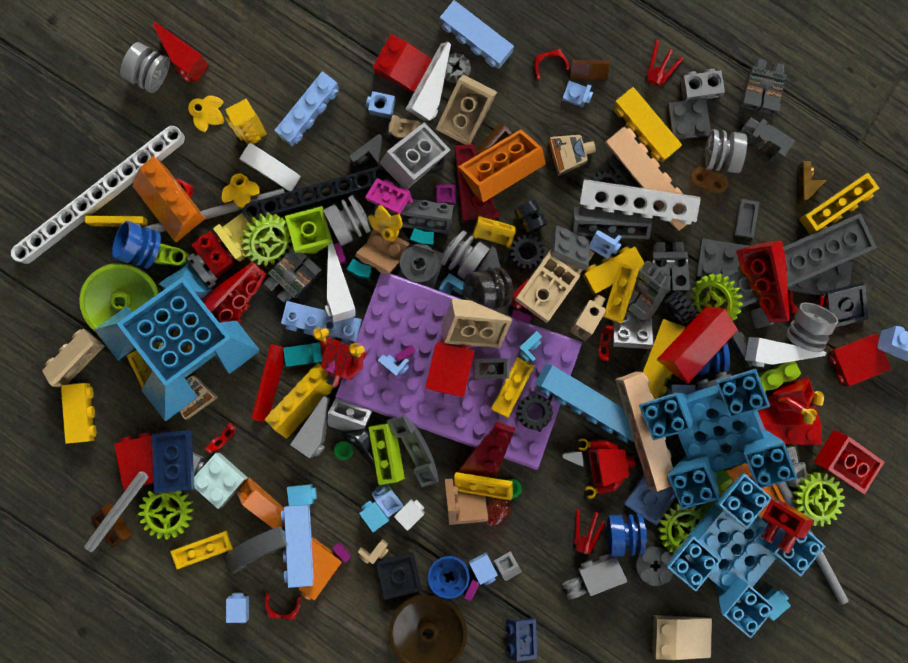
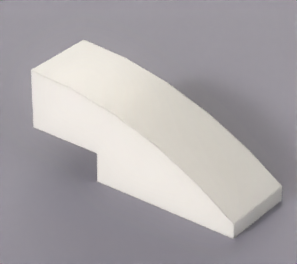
[239,143,301,191]

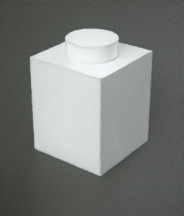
[394,499,425,531]

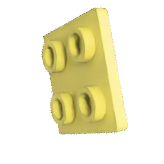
[213,211,260,262]

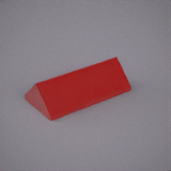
[657,306,738,384]

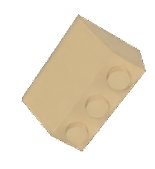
[42,329,105,387]

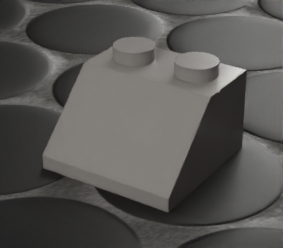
[578,554,627,596]

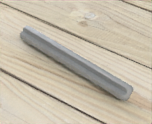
[84,471,148,552]

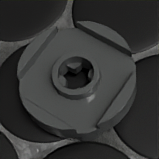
[400,244,438,283]
[187,253,217,288]
[695,371,732,391]
[635,546,674,586]

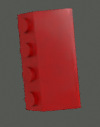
[758,405,822,445]

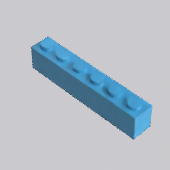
[534,364,634,443]

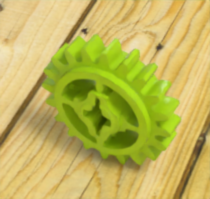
[240,213,292,266]
[690,274,743,321]
[792,472,845,527]
[138,491,194,539]
[657,503,706,552]

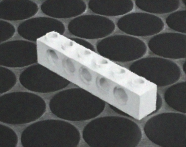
[580,179,700,224]

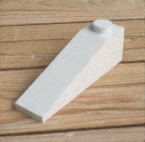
[406,42,451,121]
[325,243,355,322]
[745,337,826,367]

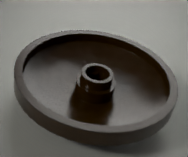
[389,594,467,663]

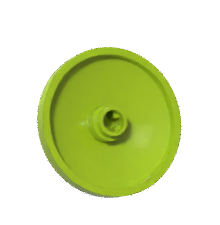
[80,263,159,332]

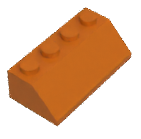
[458,129,546,202]
[132,156,206,242]

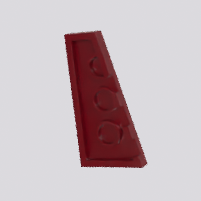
[454,144,500,222]
[457,421,515,479]

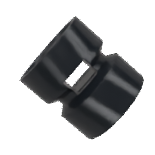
[514,199,548,235]

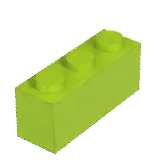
[369,423,405,485]

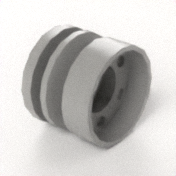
[120,42,170,93]
[704,129,747,173]
[323,195,371,246]
[440,230,490,282]
[786,303,838,352]

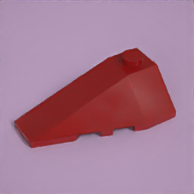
[736,240,790,323]
[201,262,266,324]

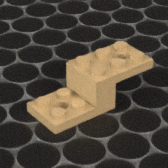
[515,249,594,323]

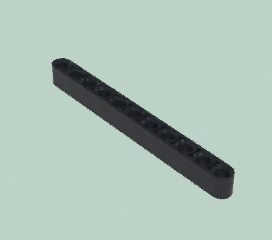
[242,157,445,223]

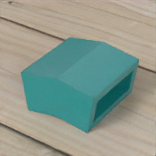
[410,228,434,247]
[347,259,373,280]

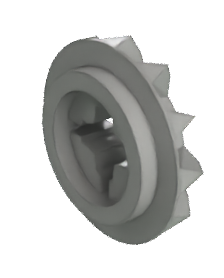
[444,52,471,83]

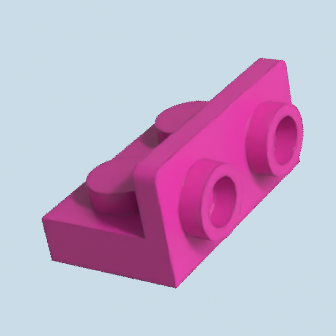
[365,178,413,214]

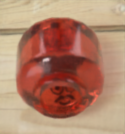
[485,498,511,526]

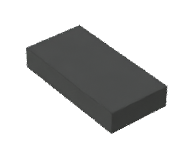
[734,199,760,240]

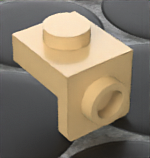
[388,115,421,139]
[358,539,388,564]

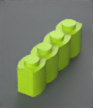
[758,361,801,392]

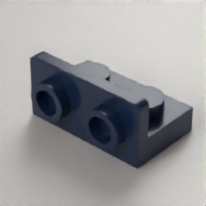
[505,618,537,661]

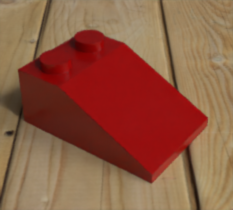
[153,22,209,84]
[373,34,432,94]
[814,430,885,494]

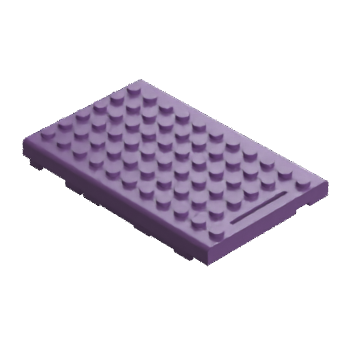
[336,273,582,470]

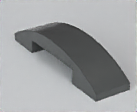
[387,415,439,487]
[225,527,287,574]

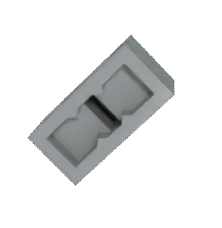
[680,69,725,101]

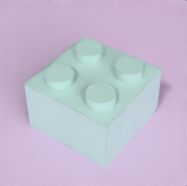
[194,453,248,509]

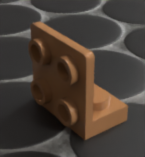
[355,229,410,275]
[445,479,488,525]

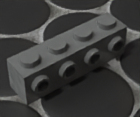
[374,199,454,234]
[572,207,652,239]

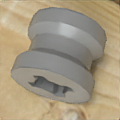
[563,577,586,599]

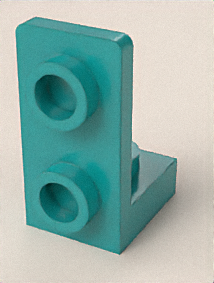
[284,343,322,367]

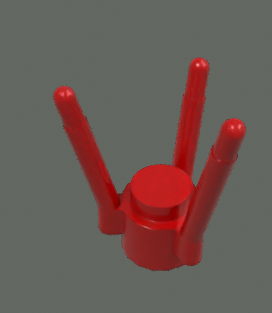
[646,40,683,87]
[574,509,605,554]

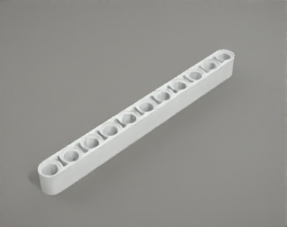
[11,126,185,264]

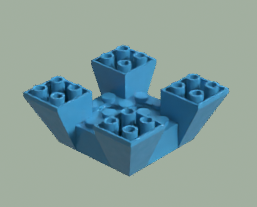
[94,262,260,422]
[639,369,797,509]
[666,473,826,638]

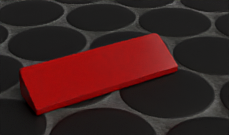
[251,344,285,422]

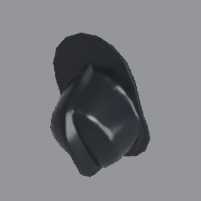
[342,427,375,466]

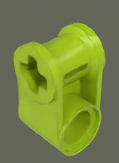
[153,244,190,267]

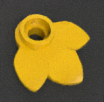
[188,96,224,132]
[222,173,260,209]
[368,205,402,241]

